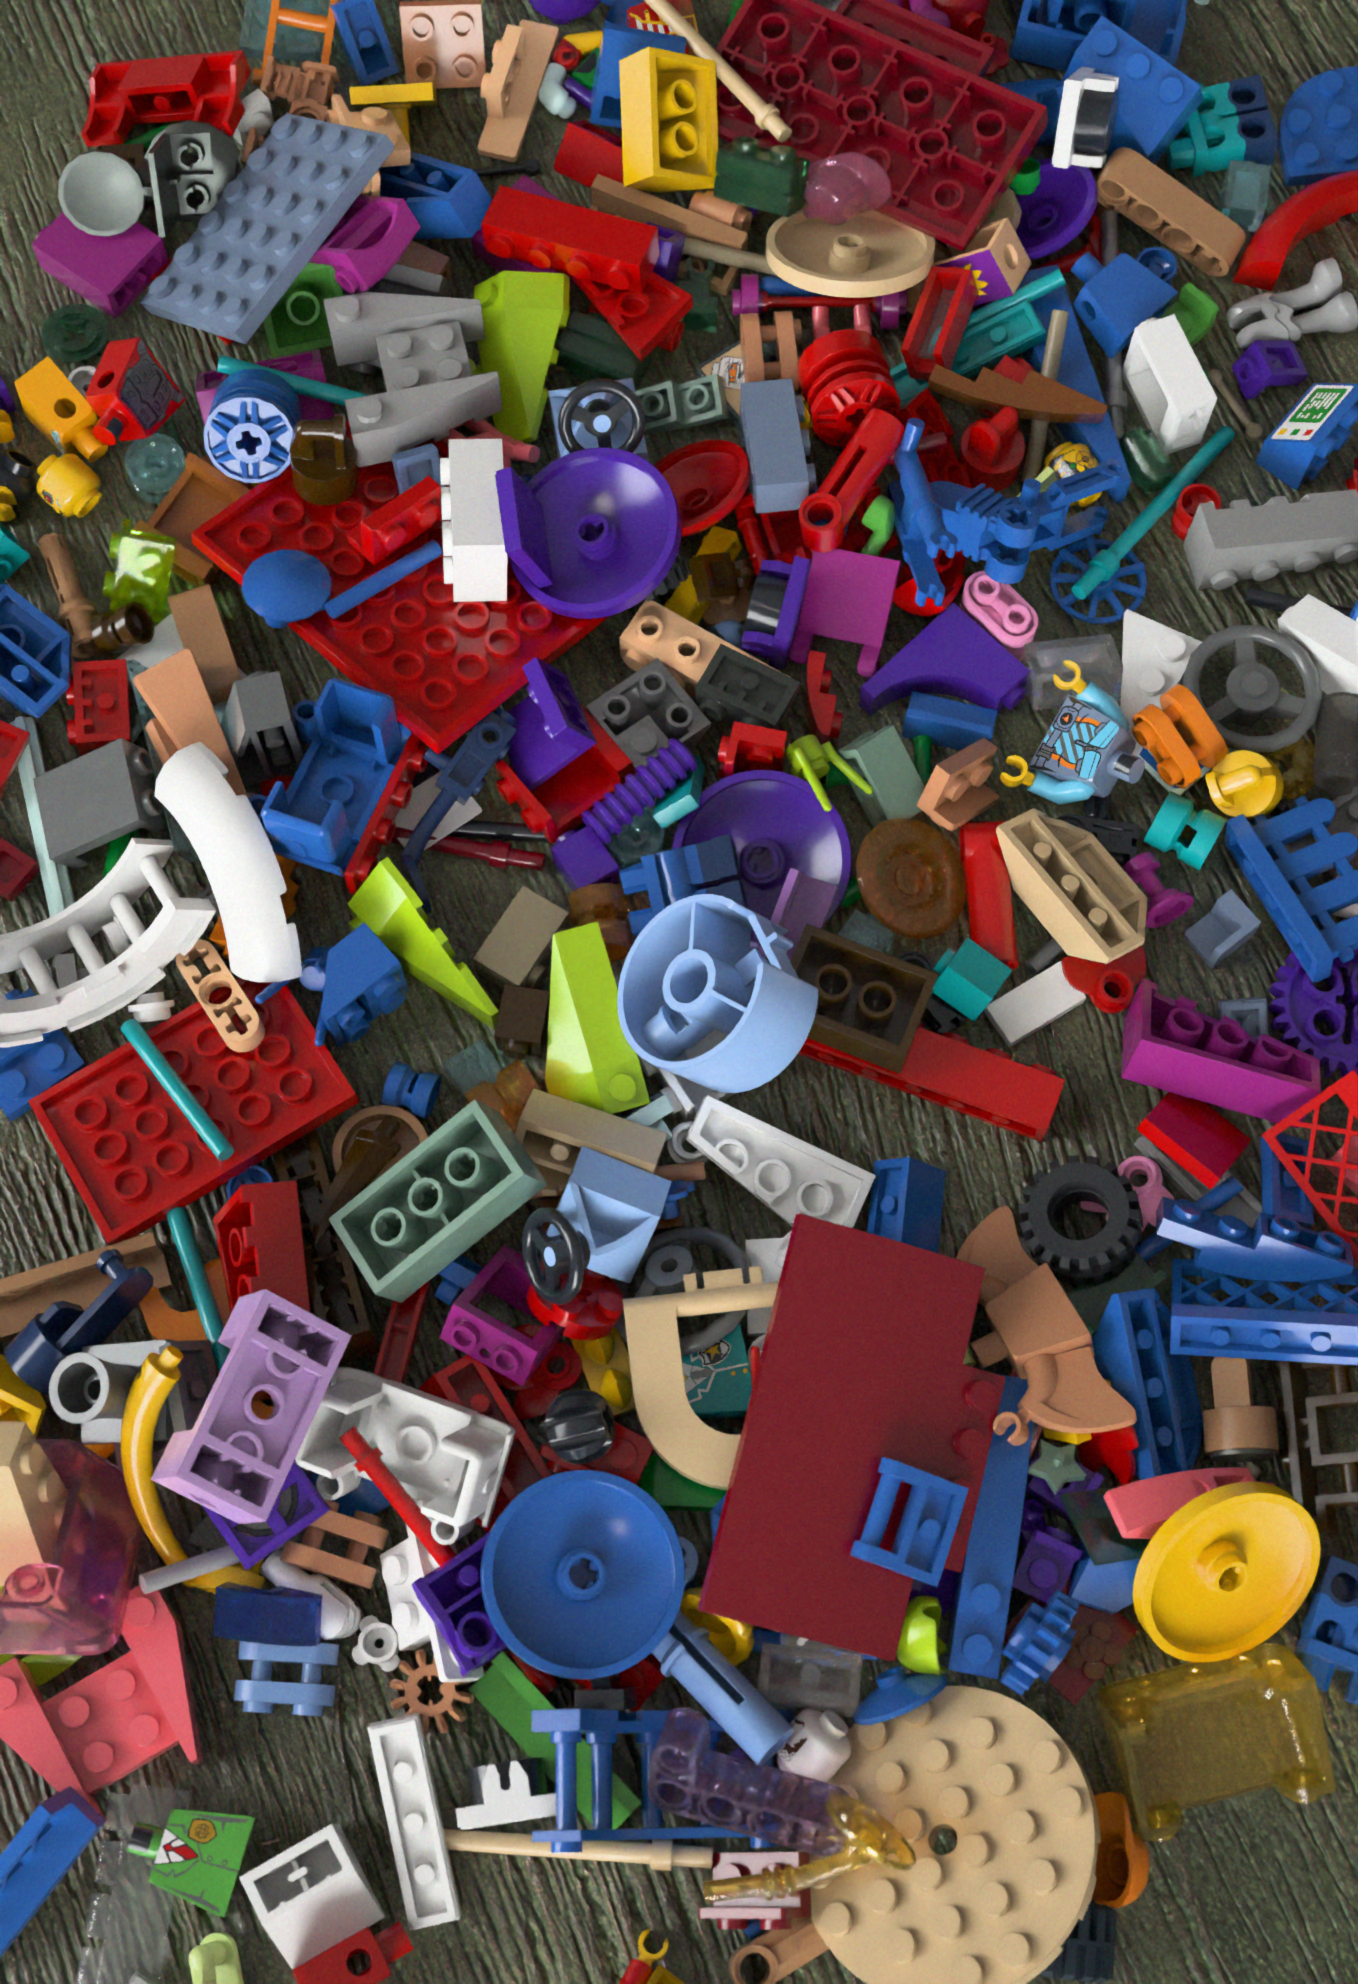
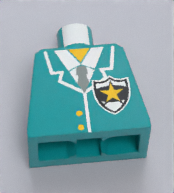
[681,1323,752,1420]

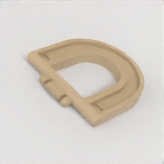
[622,1266,779,1490]

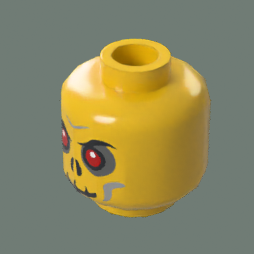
[36,453,102,518]

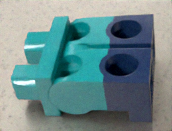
[1165,74,1278,177]

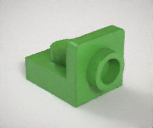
[1159,282,1219,347]

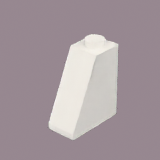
[1278,594,1358,723]

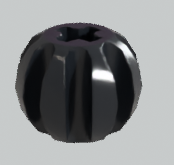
[545,1389,616,1464]

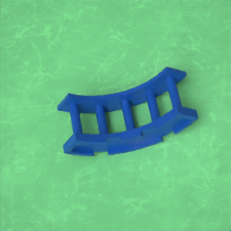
[532,1708,797,1853]

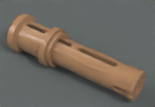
[38,533,102,658]

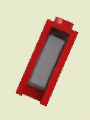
[901,266,979,381]

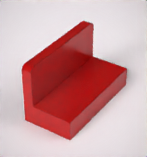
[553,120,624,188]

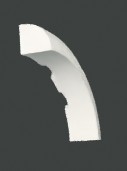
[154,742,302,982]

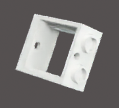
[1122,314,1217,456]

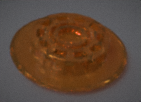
[856,818,967,939]

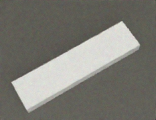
[368,1713,461,1930]

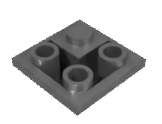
[586,658,711,774]

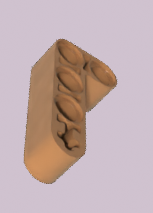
[1093,147,1246,277]

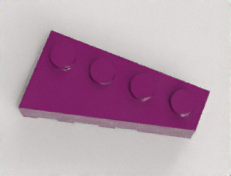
[1122,978,1321,1129]

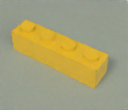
[664,525,742,625]

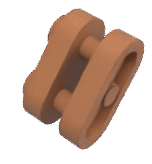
[740,311,802,391]
[280,1499,389,1589]

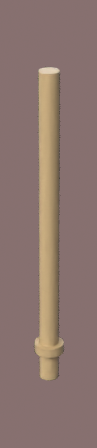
[644,0,792,142]

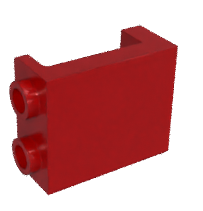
[495,704,635,844]

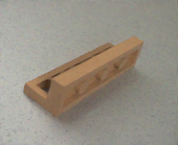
[589,174,748,296]
[0,1232,175,1343]

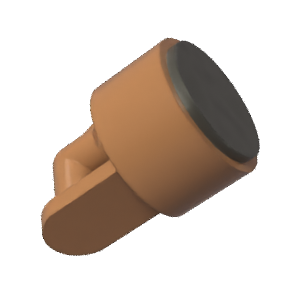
[1202,1357,1280,1462]

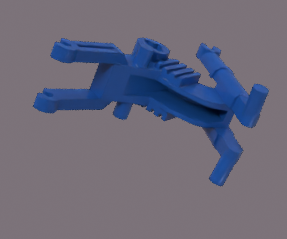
[887,418,1123,607]

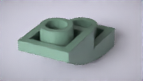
[635,373,729,434]

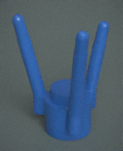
[255,946,333,1047]

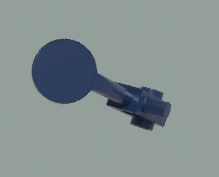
[400,707,517,915]

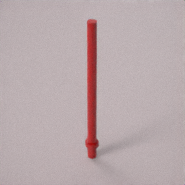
[339,1426,558,1696]

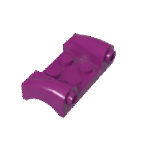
[308,195,421,293]

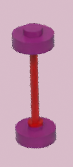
[732,274,907,330]

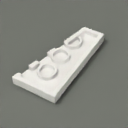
[686,1095,876,1228]

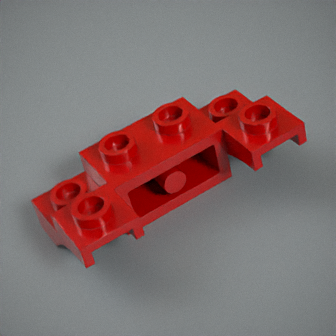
[81,50,252,147]

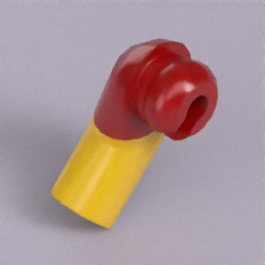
[553,30,603,71]

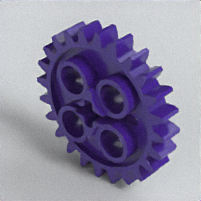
[1267,948,1358,1078]

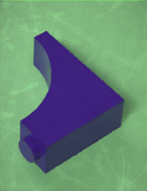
[859,603,1030,716]

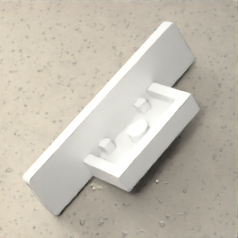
[379,1496,484,1682]

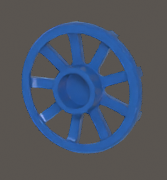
[1049,536,1147,624]

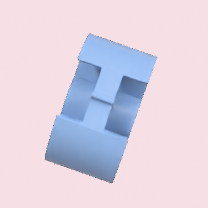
[617,894,818,1093]

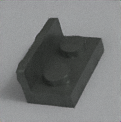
[695,644,800,730]

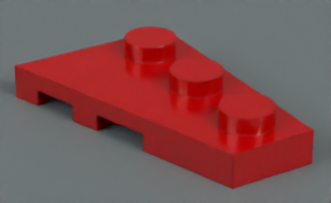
[569,272,693,362]

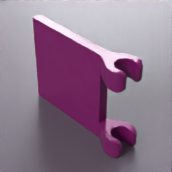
[789,549,901,678]

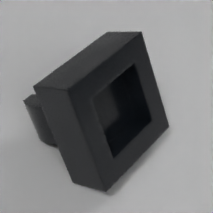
[574,1672,637,1710]

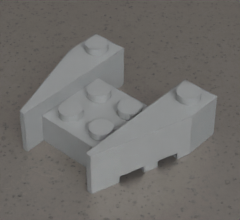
[323,292,502,467]

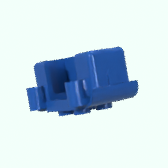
[248,678,412,877]

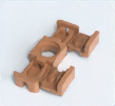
[241,55,340,167]

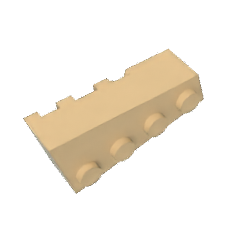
[0,1421,93,1619]

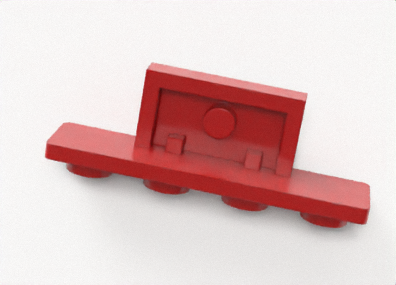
[344,733,429,895]

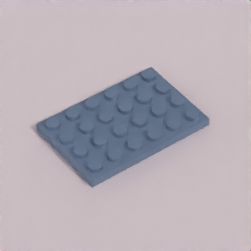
[140,113,395,344]

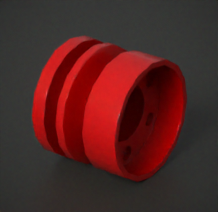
[797,329,901,448]

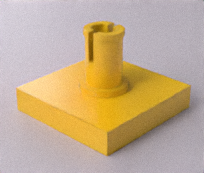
[349,82,438,147]

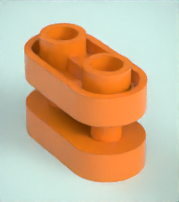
[1132,684,1228,789]

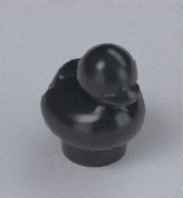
[0,449,37,525]

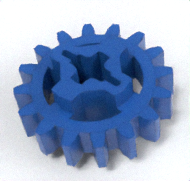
[999,1590,1079,1696]

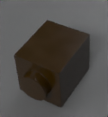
[494,984,550,1060]

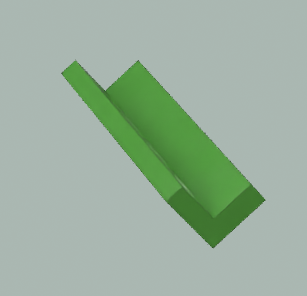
[469,1651,642,1829]

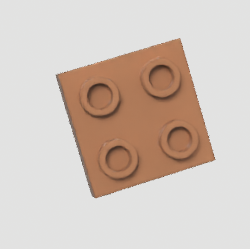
[399,0,486,88]

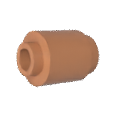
[688,189,752,233]

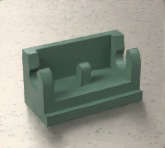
[836,725,925,829]

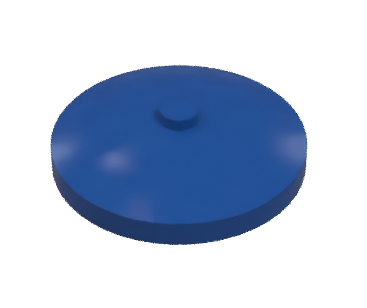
[481,1470,685,1679]

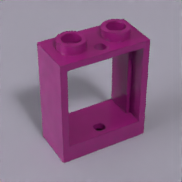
[440,1245,565,1386]

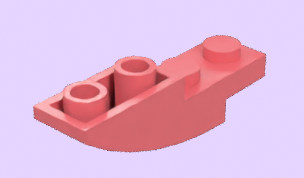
[1103,1467,1276,1539]

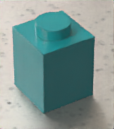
[933,938,1012,1022]

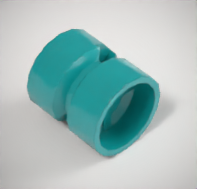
[1143,791,1227,871]

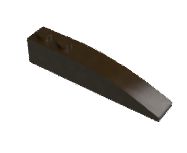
[273,1128,380,1365]

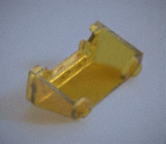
[1098,1644,1336,1842]

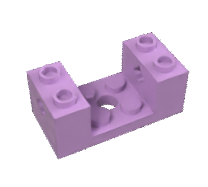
[151,1289,352,1524]

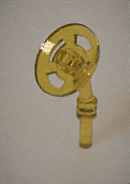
[703,1793,916,1903]

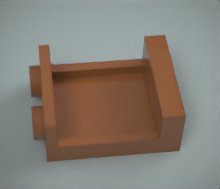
[130,452,255,587]

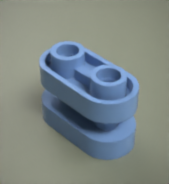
[233,1639,339,1717]

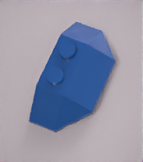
[0,584,72,718]
[1092,1288,1203,1480]

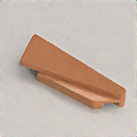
[132,648,248,798]

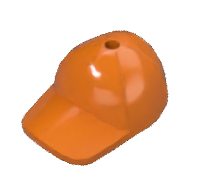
[1091,1792,1150,1909]

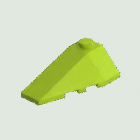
[474,270,570,444]
[348,856,499,1030]
[545,921,650,1114]

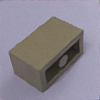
[473,886,571,989]

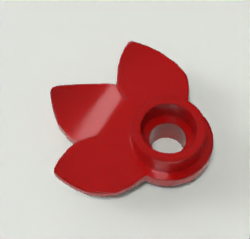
[1061,945,1147,1014]
[488,1324,583,1420]
[1077,1425,1139,1486]

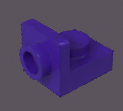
[1232,340,1308,399]
[1012,1526,1083,1604]

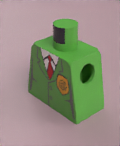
[127,1808,255,1917]

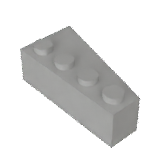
[1183,490,1358,590]

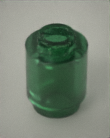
[1119,427,1175,494]

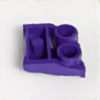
[412,1531,508,1677]

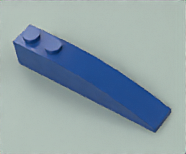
[1017,265,1131,503]
[942,1373,1033,1679]

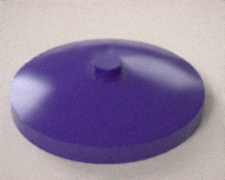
[508,448,682,619]
[672,770,853,951]

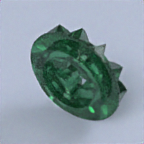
[42,304,109,366]

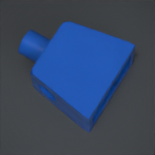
[1071,251,1178,359]

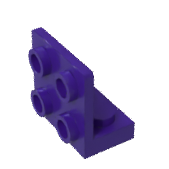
[507,657,597,792]

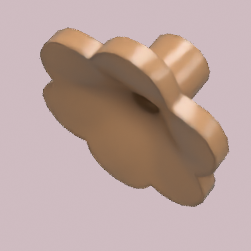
[703,588,750,627]

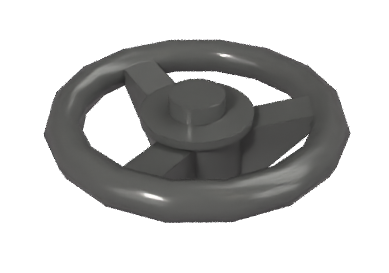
[1182,625,1323,753]
[613,1226,752,1357]

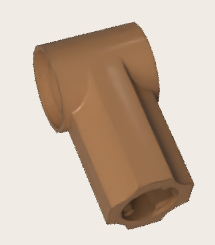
[728,1917,829,1984]

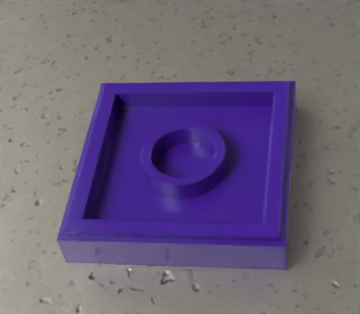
[495,467,553,588]

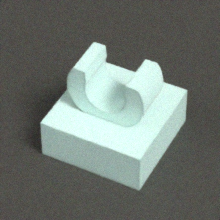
[619,1093,674,1142]

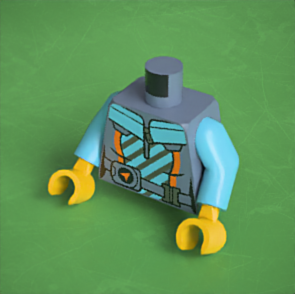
[1000,660,1145,805]

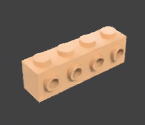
[619,599,796,720]

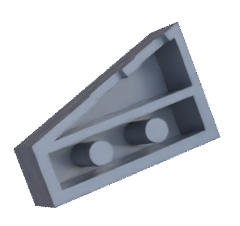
[740,378,816,514]

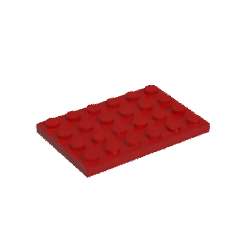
[28,977,360,1246]

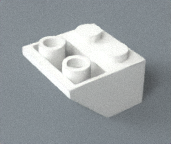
[239,1824,386,1970]

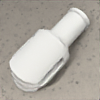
[260,1549,361,1640]

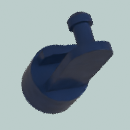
[4,1249,154,1396]

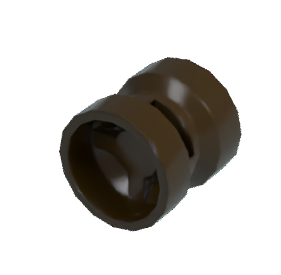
[91,601,154,655]

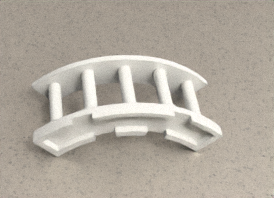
[0,838,216,1048]

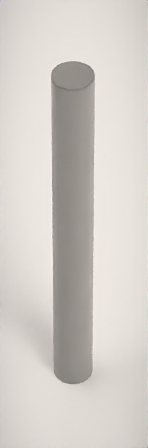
[139,1528,306,1594]

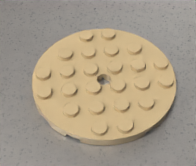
[797,1686,1101,1984]

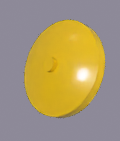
[1133,1482,1320,1662]

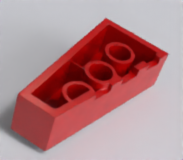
[213,1180,310,1401]

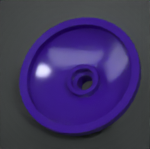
[1009,158,1098,260]

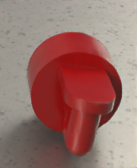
[957,406,1025,492]

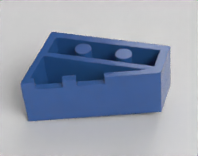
[378,151,492,239]

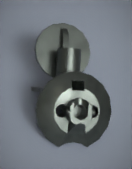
[58,120,241,237]

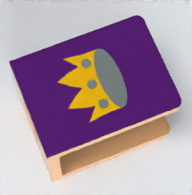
[933,217,1031,307]

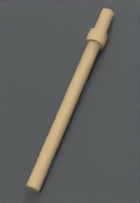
[444,1828,713,1871]

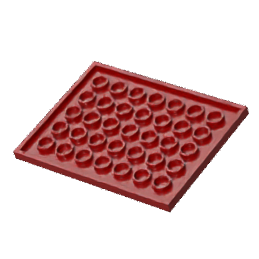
[191,420,609,754]

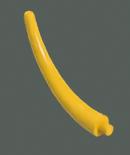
[121,1345,194,1588]

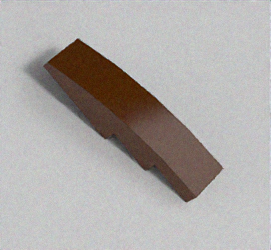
[928,364,1108,423]

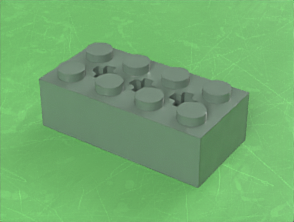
[329,1099,548,1303]

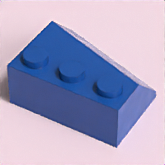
[1062,15,1203,165]

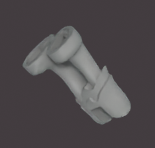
[1226,258,1358,350]

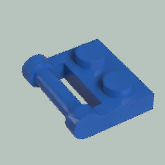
[850,1457,969,1587]

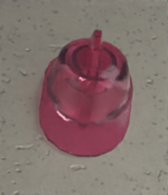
[803,152,891,226]

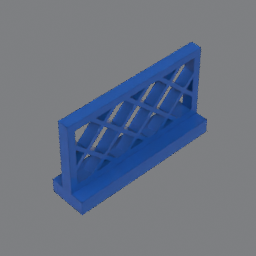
[1170,1258,1358,1365]

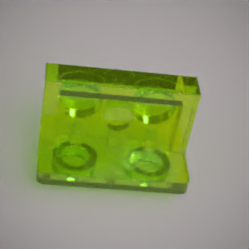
[102,518,176,623]

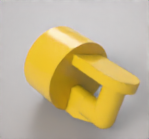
[1205,750,1284,820]

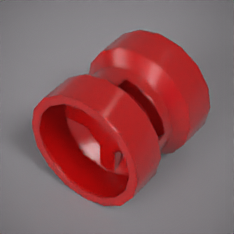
[1171,484,1221,541]

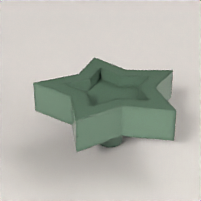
[1028,1439,1086,1495]

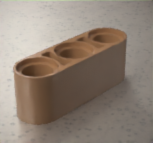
[167,584,242,707]

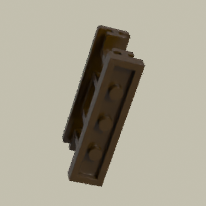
[1273,1360,1358,1534]

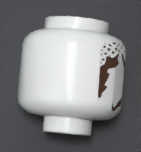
[777,1709,851,1787]

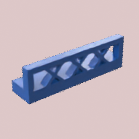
[0,1786,107,1959]

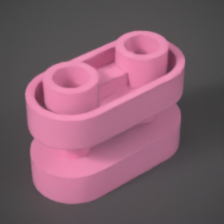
[959,571,1038,661]

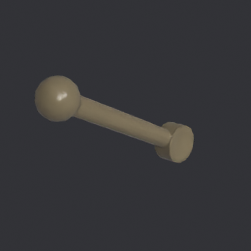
[1208,369,1263,442]

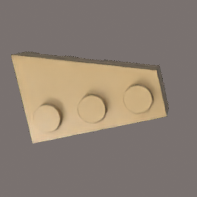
[515,1088,668,1196]

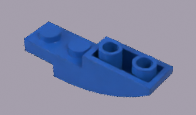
[1156,1196,1354,1282]

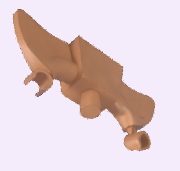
[956,1206,1137,1446]

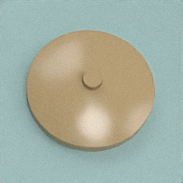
[766,202,935,298]

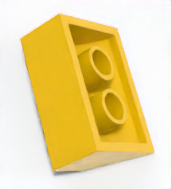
[619,47,720,193]

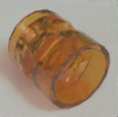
[568,883,633,962]
[463,1059,541,1133]

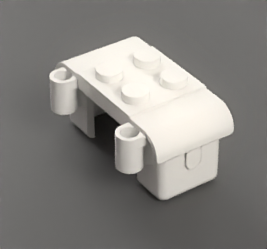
[295,1367,515,1545]

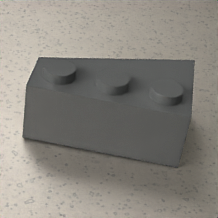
[220,671,305,790]

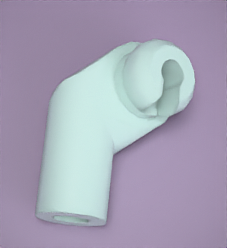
[539,63,577,119]

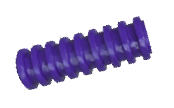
[582,738,698,844]

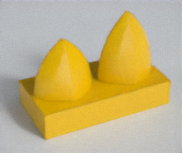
[570,1326,635,1419]

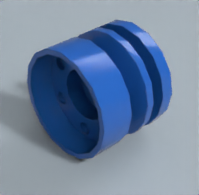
[203,369,302,483]

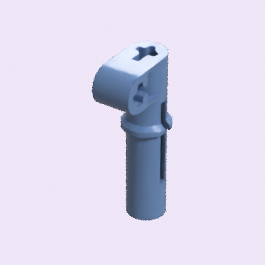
[651,1536,794,1766]

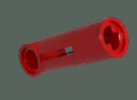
[799,409,905,553]
[959,820,1019,970]

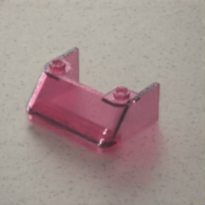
[0,1439,143,1655]

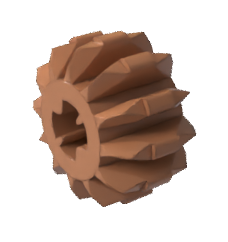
[390,1649,475,1736]

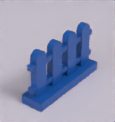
[1225,796,1358,984]

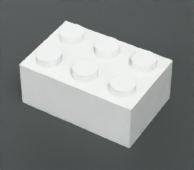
[440,439,507,602]

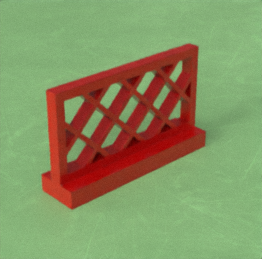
[1261,1067,1358,1263]

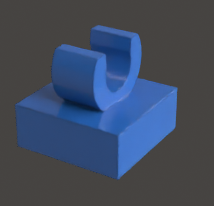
[434,1254,484,1306]

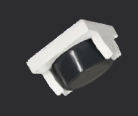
[1052,67,1120,169]
[456,1757,556,1830]

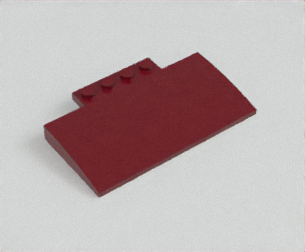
[715,0,1048,252]
[697,1214,1006,1662]

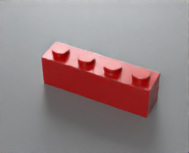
[481,185,660,294]

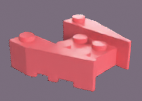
[0,1585,203,1819]

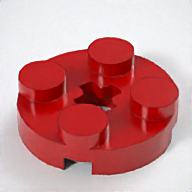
[526,1261,623,1341]

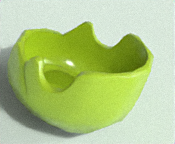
[896,1595,947,1675]

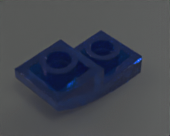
[214,1582,322,1647]

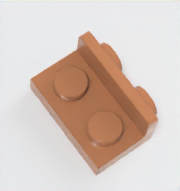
[916,738,999,831]

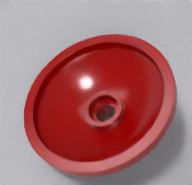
[653,439,751,537]

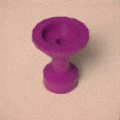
[1123,851,1194,929]

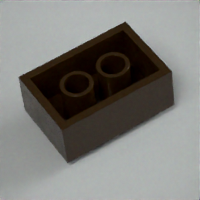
[790,923,938,1074]

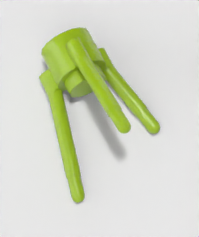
[785,735,873,812]

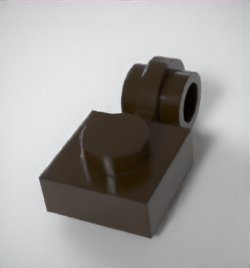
[688,552,756,602]

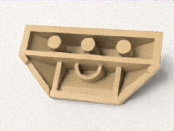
[996,808,1147,964]

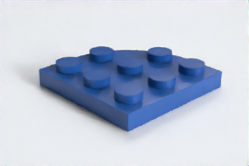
[1277,66,1358,187]

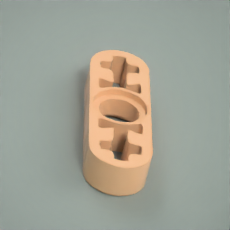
[176,939,265,1052]

